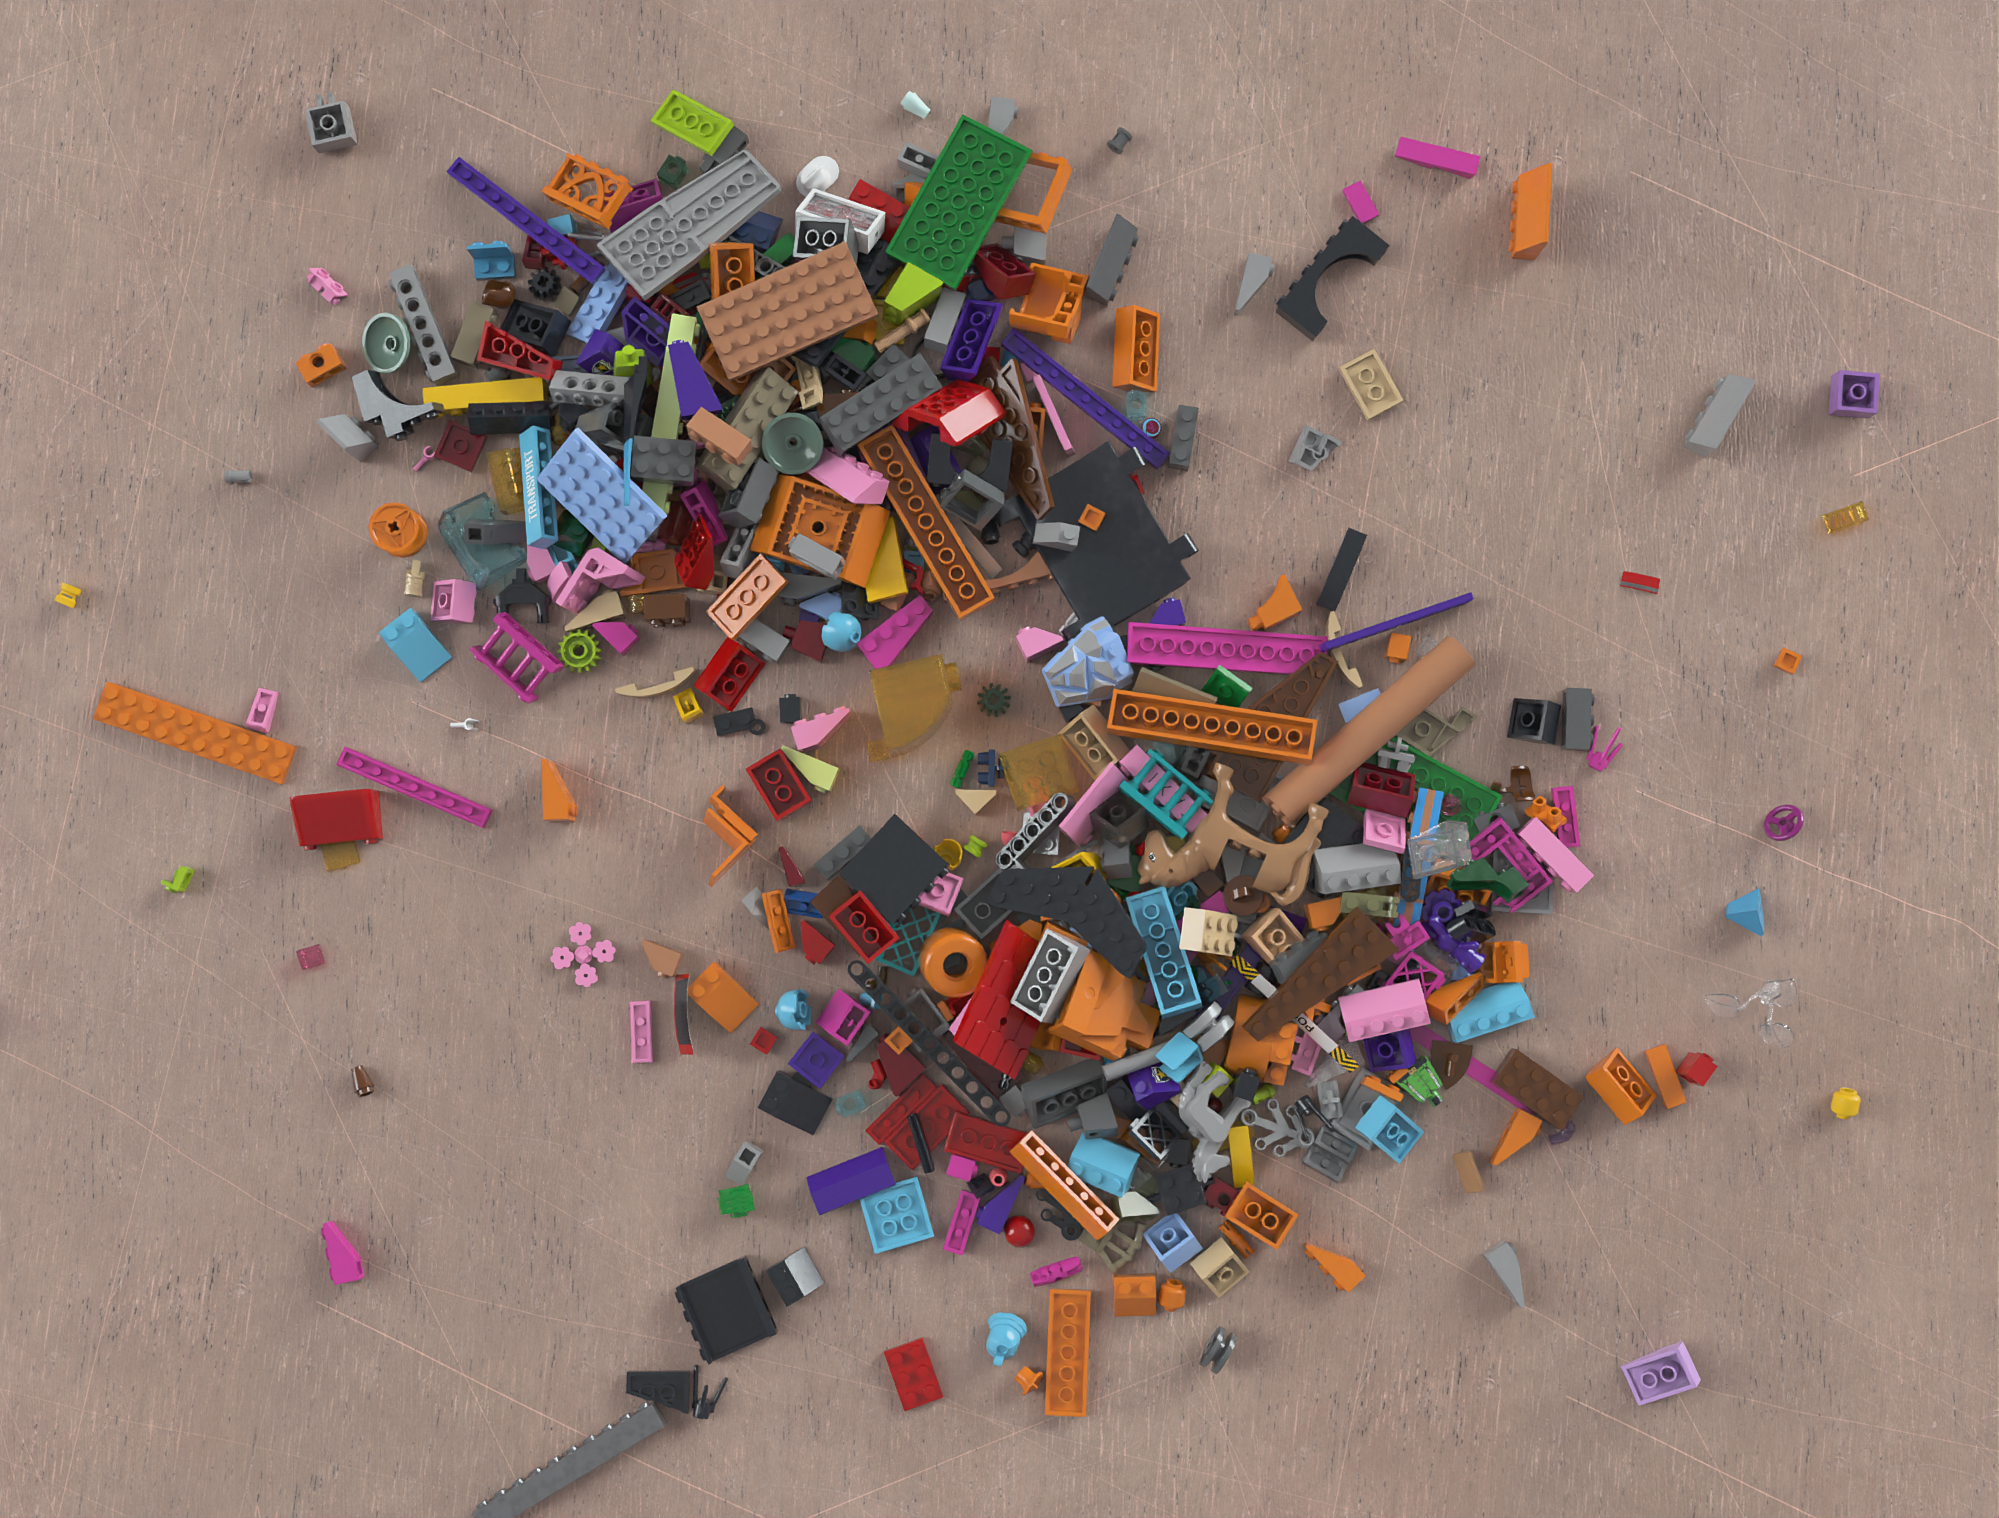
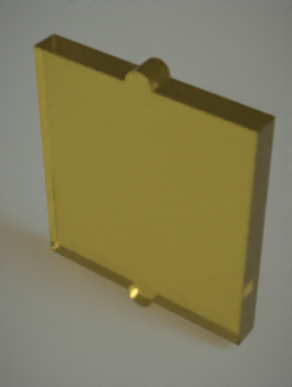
[320,841,360,871]

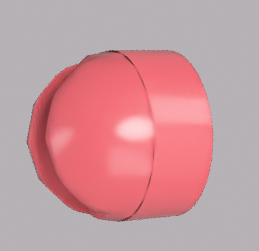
[1001,831,1018,845]

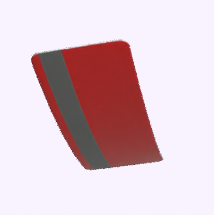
[1620,571,1660,594]

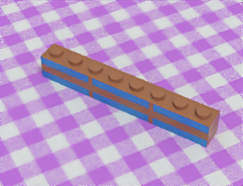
[1386,787,1444,952]

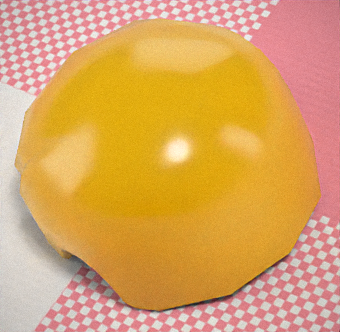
[933,839,963,871]

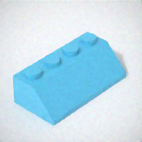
[1447,982,1535,1043]

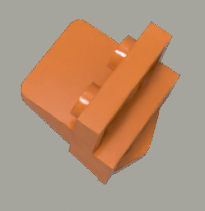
[1477,941,1530,983]

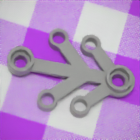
[1240,1099,1315,1157]

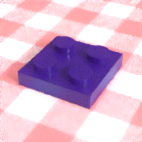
[788,1031,845,1089]

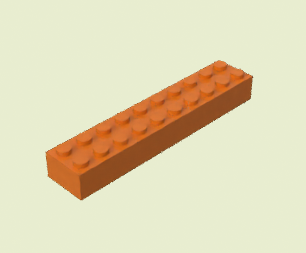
[857,424,995,621]
[1107,689,1318,765]

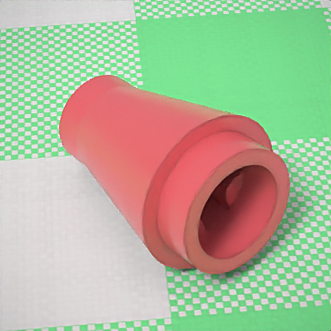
[988,1167,1009,1188]

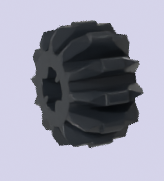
[528,266,562,302]

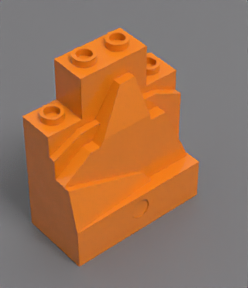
[1048,950,1161,1061]

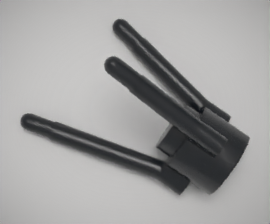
[1294,1095,1335,1139]
[692,1365,728,1419]

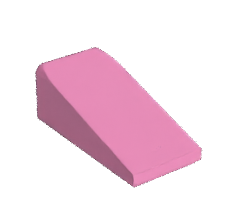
[246,688,279,734]

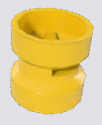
[54,582,82,608]

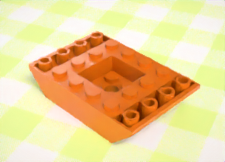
[750,474,890,588]

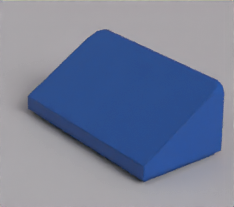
[784,889,823,919]

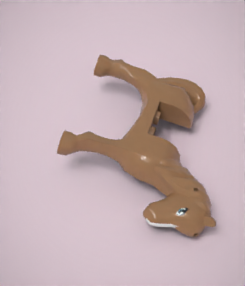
[1137,763,1329,906]

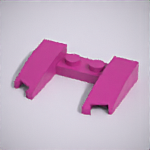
[1460,817,1553,913]

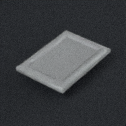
[1330,1066,1405,1151]

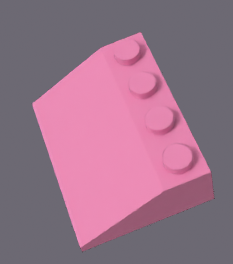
[1059,762,1129,847]

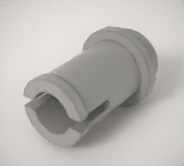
[224,469,252,485]

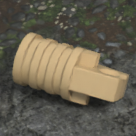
[404,560,425,597]

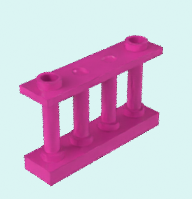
[470,612,565,704]

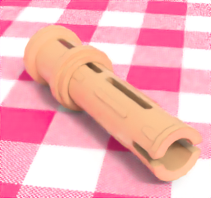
[874,308,931,354]

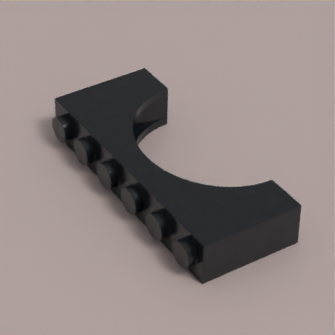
[1276,216,1390,341]

